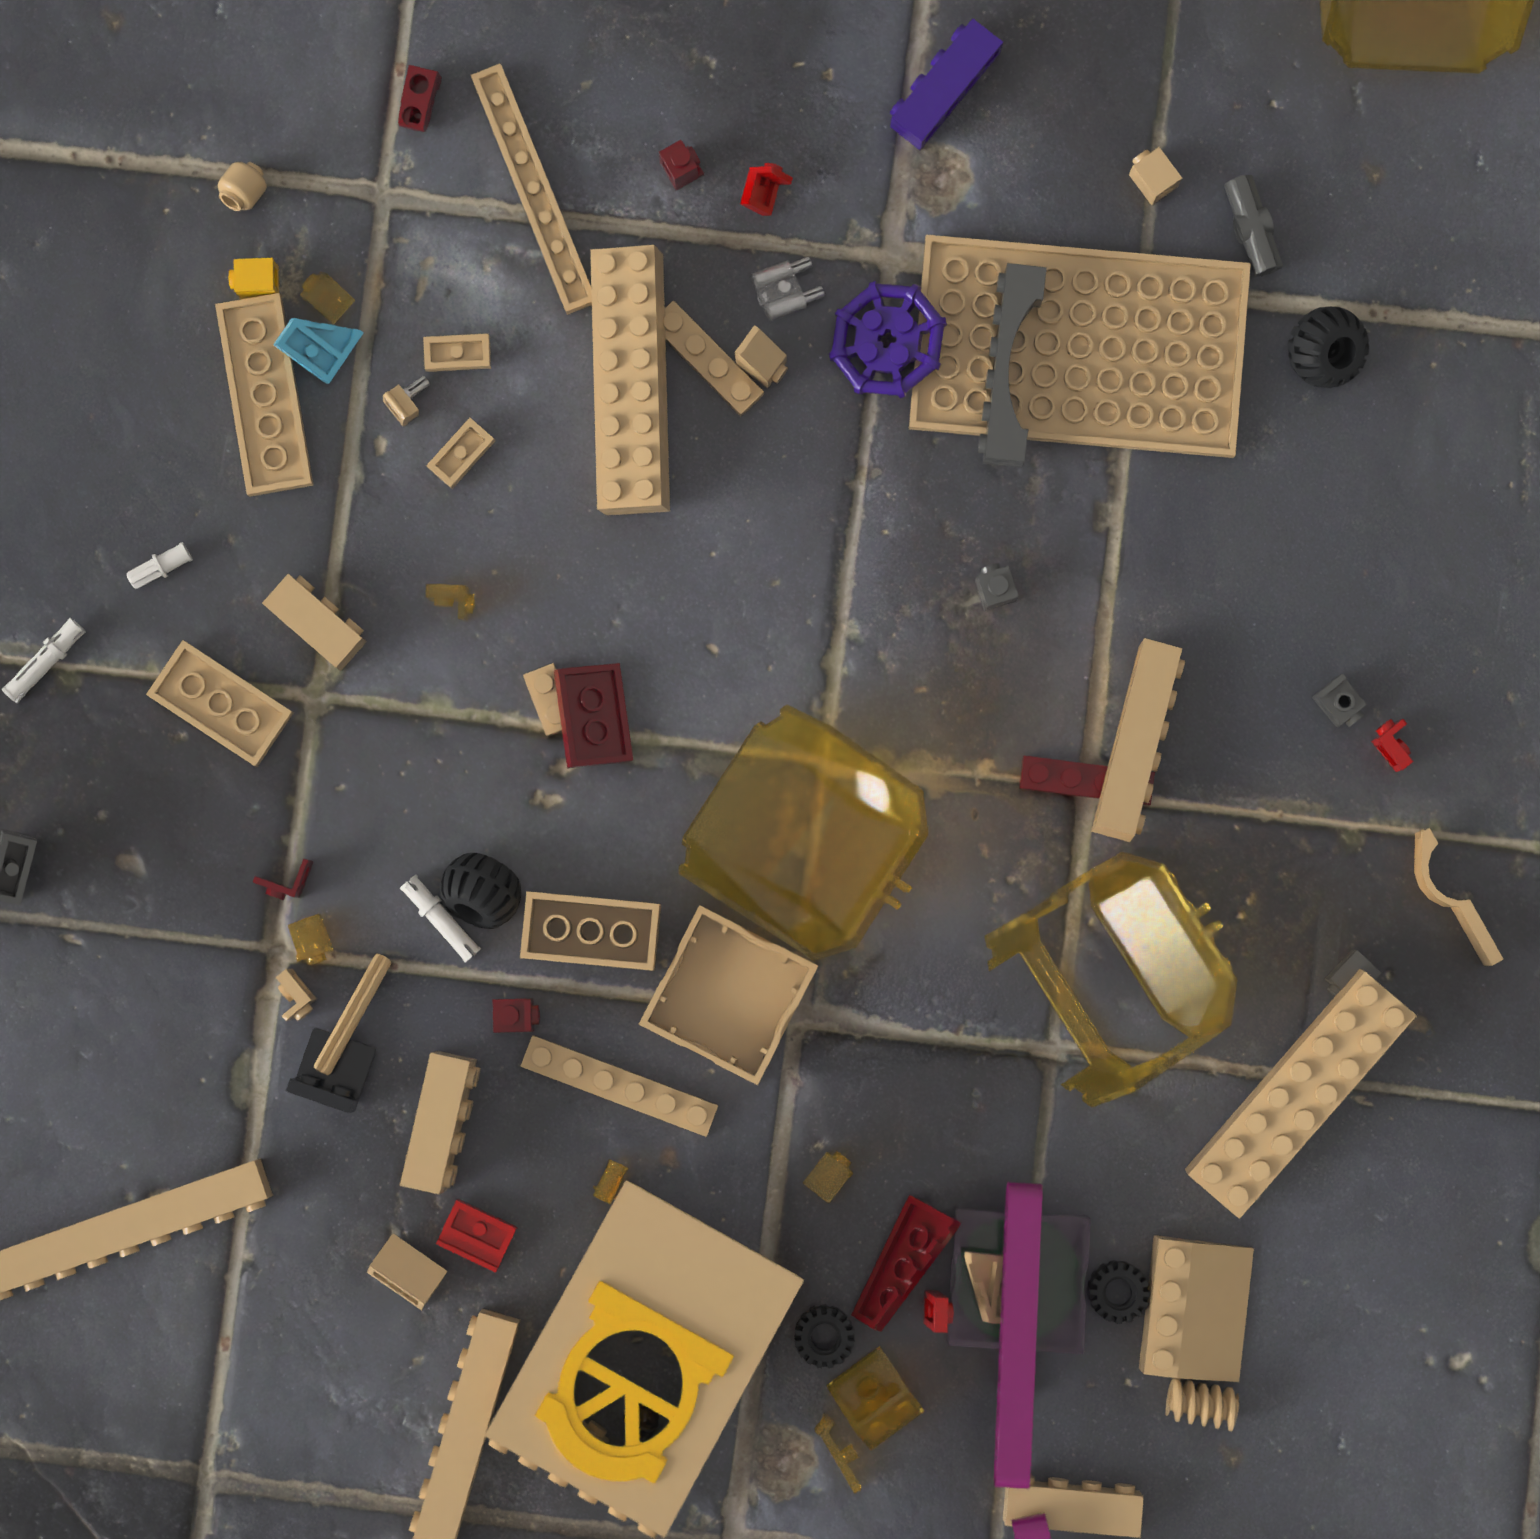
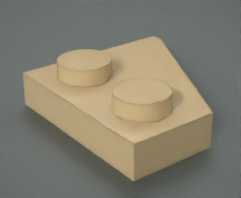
[964,1251,1003,1324]

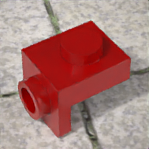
[740,163,793,216]

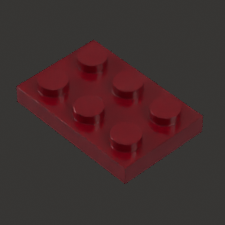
[554,663,633,769]

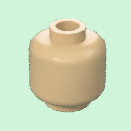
[217,162,267,211]

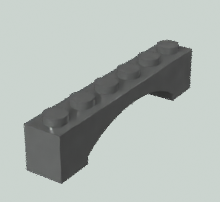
[978,263,1047,468]

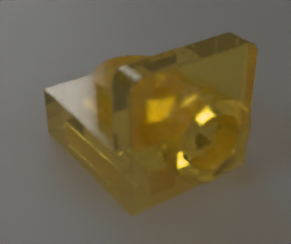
[300,272,355,324]
[425,584,474,621]
[287,914,333,966]
[802,1150,854,1203]

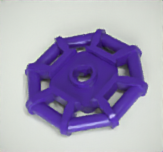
[829,281,947,398]

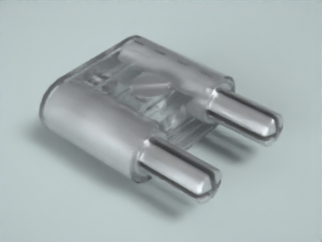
[751,257,825,322]

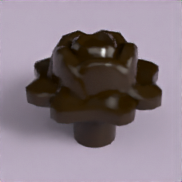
[623,1403,659,1440]

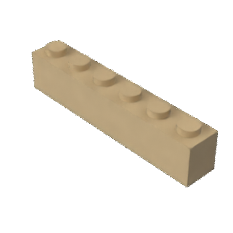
[1091,638,1185,842]

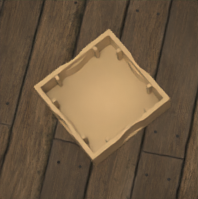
[639,905,818,1085]

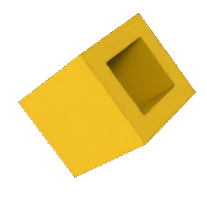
[229,258,279,299]

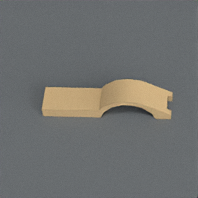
[1414,828,1504,966]

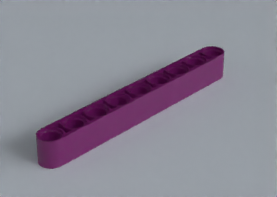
[994,1182,1042,1489]

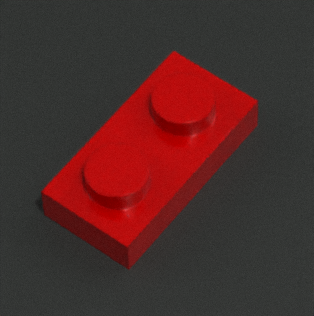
[923,1290,954,1333]

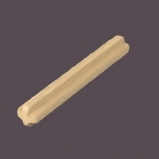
[314,953,391,1075]

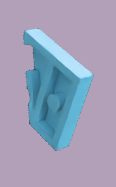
[273,318,364,384]

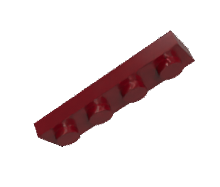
[1019,755,1155,806]

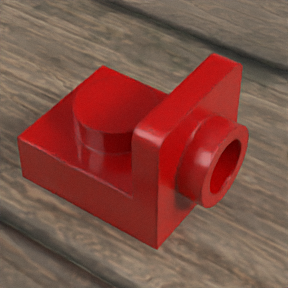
[1371,719,1413,772]

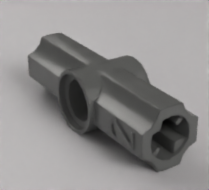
[1224,175,1283,277]

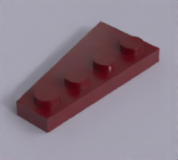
[851,1195,962,1332]

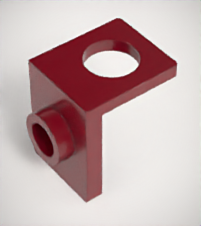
[253,859,313,900]

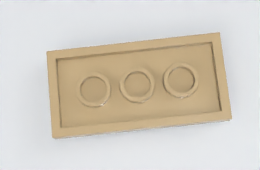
[146,640,294,767]

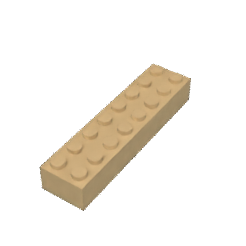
[590,245,670,515]
[1185,969,1417,1219]

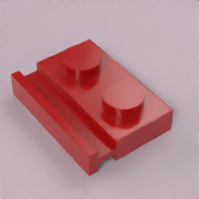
[436,1199,518,1273]

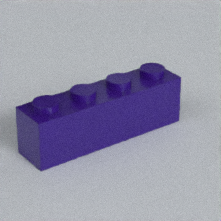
[890,18,1003,151]

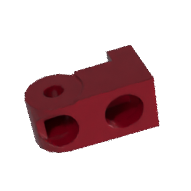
[398,65,442,132]

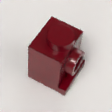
[659,139,704,190]

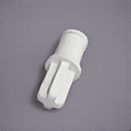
[127,542,193,589]

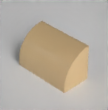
[367,1234,448,1310]

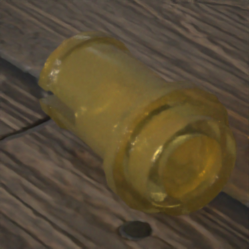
[593,1159,628,1204]

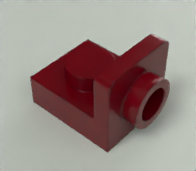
[493,998,540,1033]

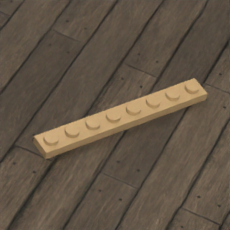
[471,63,592,315]

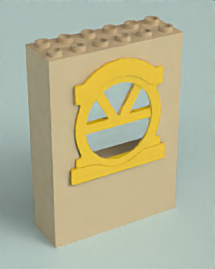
[485,1180,804,1538]

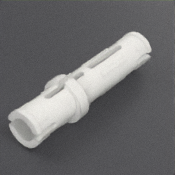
[2,618,86,703]
[400,875,481,963]

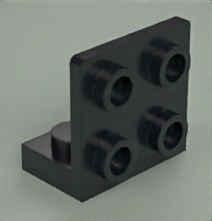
[286,1028,376,1113]

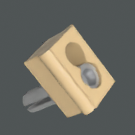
[383,376,430,426]

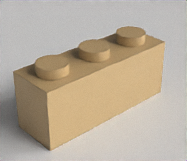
[262,574,367,671]

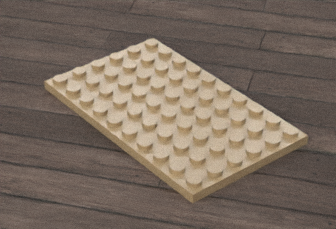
[909,235,1251,458]

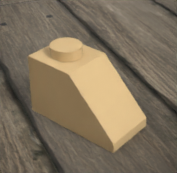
[735,325,788,388]

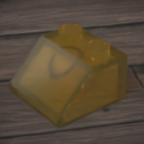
[826,1346,925,1450]

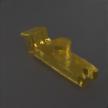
[814,1413,862,1494]

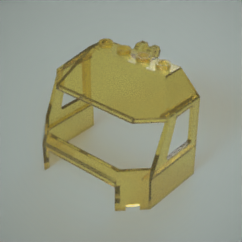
[984,852,1237,1108]

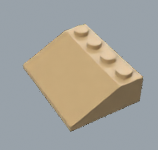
[1139,1235,1254,1382]

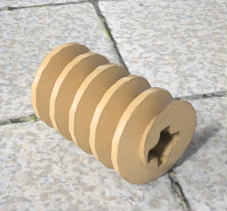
[1166,1378,1239,1431]

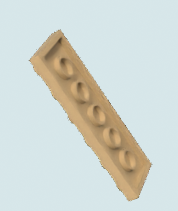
[215,293,313,497]

